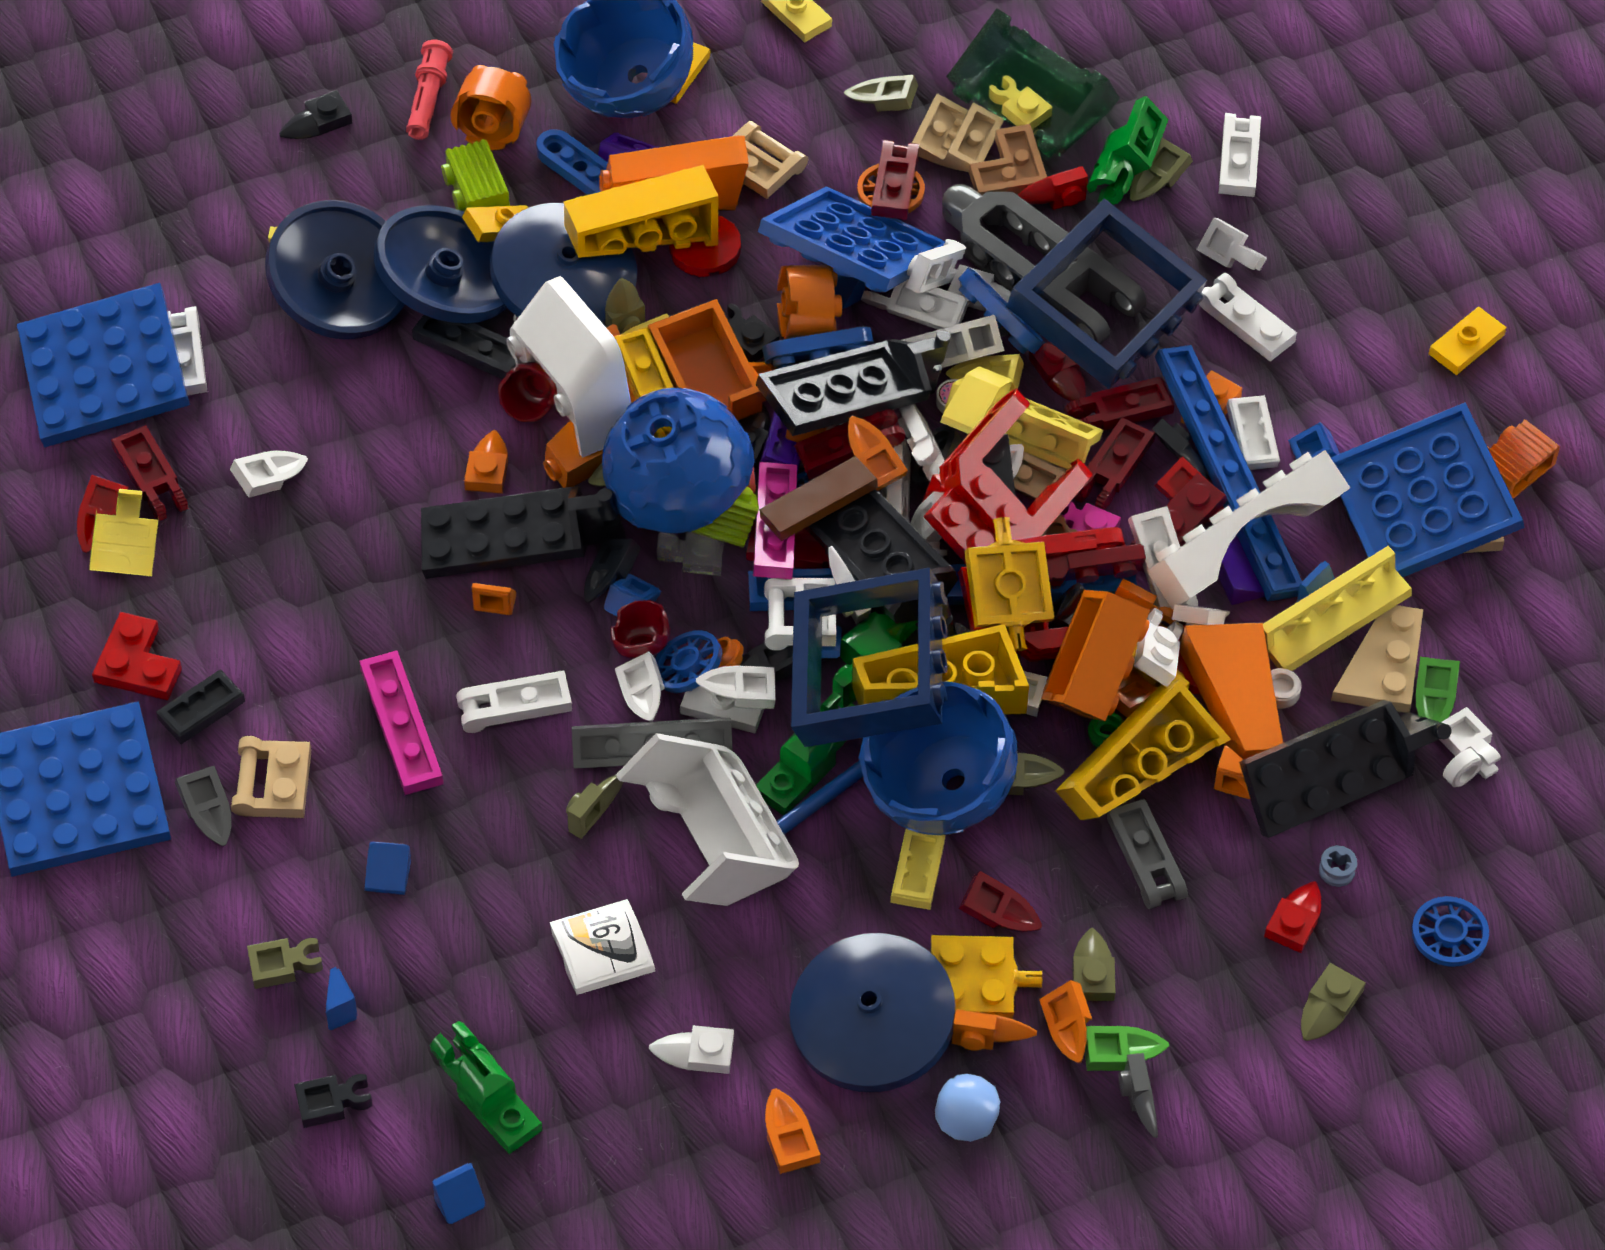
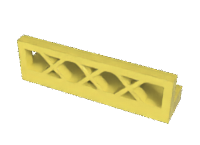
[943,377,1103,470]
[1263,545,1412,671]

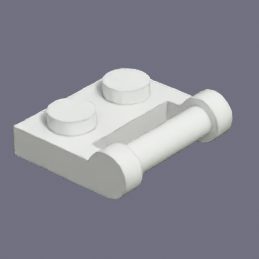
[764,578,836,651]

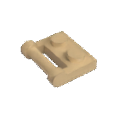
[733,121,808,199]
[231,736,311,818]

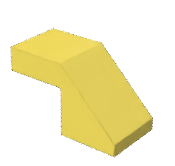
[940,366,1013,434]

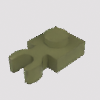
[247,938,323,989]

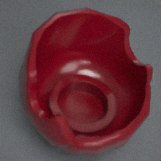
[498,361,558,422]
[610,600,670,659]

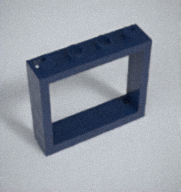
[1006,198,1207,389]
[791,567,948,747]

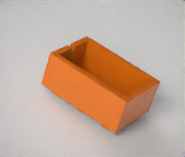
[648,299,763,421]
[1041,590,1150,721]

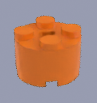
[451,65,532,150]
[777,265,842,339]

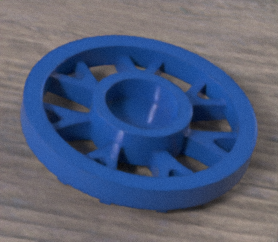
[655,630,722,693]
[1412,896,1489,967]

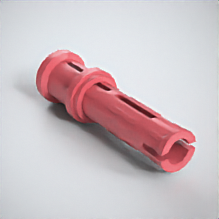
[406,40,453,140]

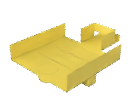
[89,489,159,576]

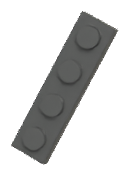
[571,718,732,768]

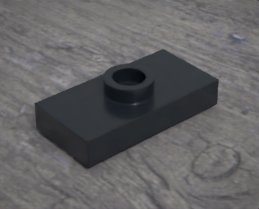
[156,669,245,744]

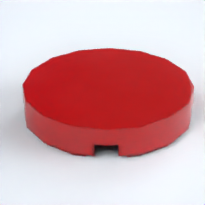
[669,215,741,277]

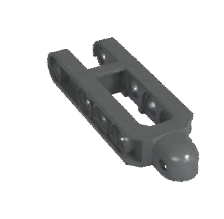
[942,184,1147,344]

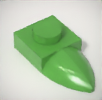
[1416,657,1460,722]
[1084,1026,1169,1071]

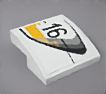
[550,899,655,995]

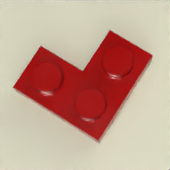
[92,612,182,701]

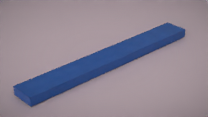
[1154,345,1302,602]

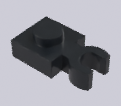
[727,303,779,362]
[294,1074,373,1128]

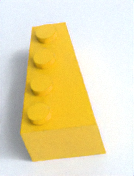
[563,165,718,258]
[852,624,1029,714]
[1055,680,1231,820]

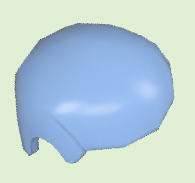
[935,1074,1001,1142]

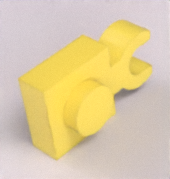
[989,75,1053,130]

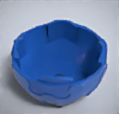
[553,0,693,118]
[602,388,754,533]
[859,681,1018,835]

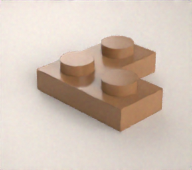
[969,124,1047,195]

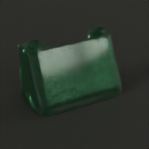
[946,8,1120,157]

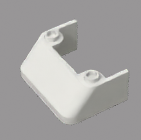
[506,276,631,458]
[616,733,799,906]

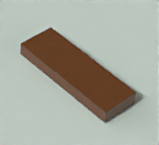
[759,456,878,541]

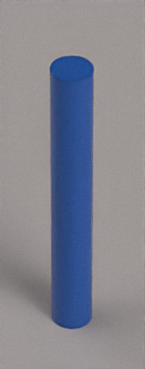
[777,760,863,835]

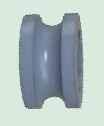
[1319,845,1357,887]

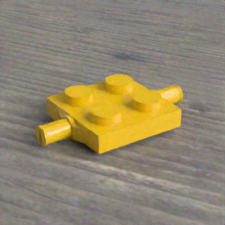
[964,517,1054,651]
[931,935,1042,1019]

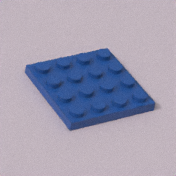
[758,186,945,292]
[17,283,190,448]
[1331,402,1525,578]
[0,701,171,877]

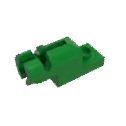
[1087,96,1169,205]
[833,609,918,708]
[756,693,855,816]
[430,1021,542,1154]

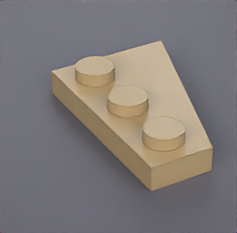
[1331,605,1423,713]

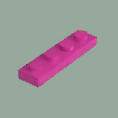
[753,462,797,580]
[359,650,443,795]

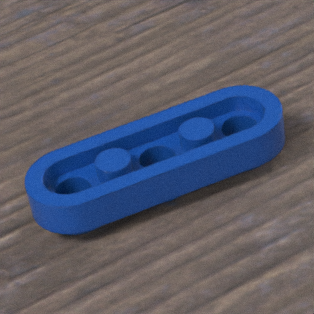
[536,129,608,195]
[958,267,1045,354]
[762,327,874,369]

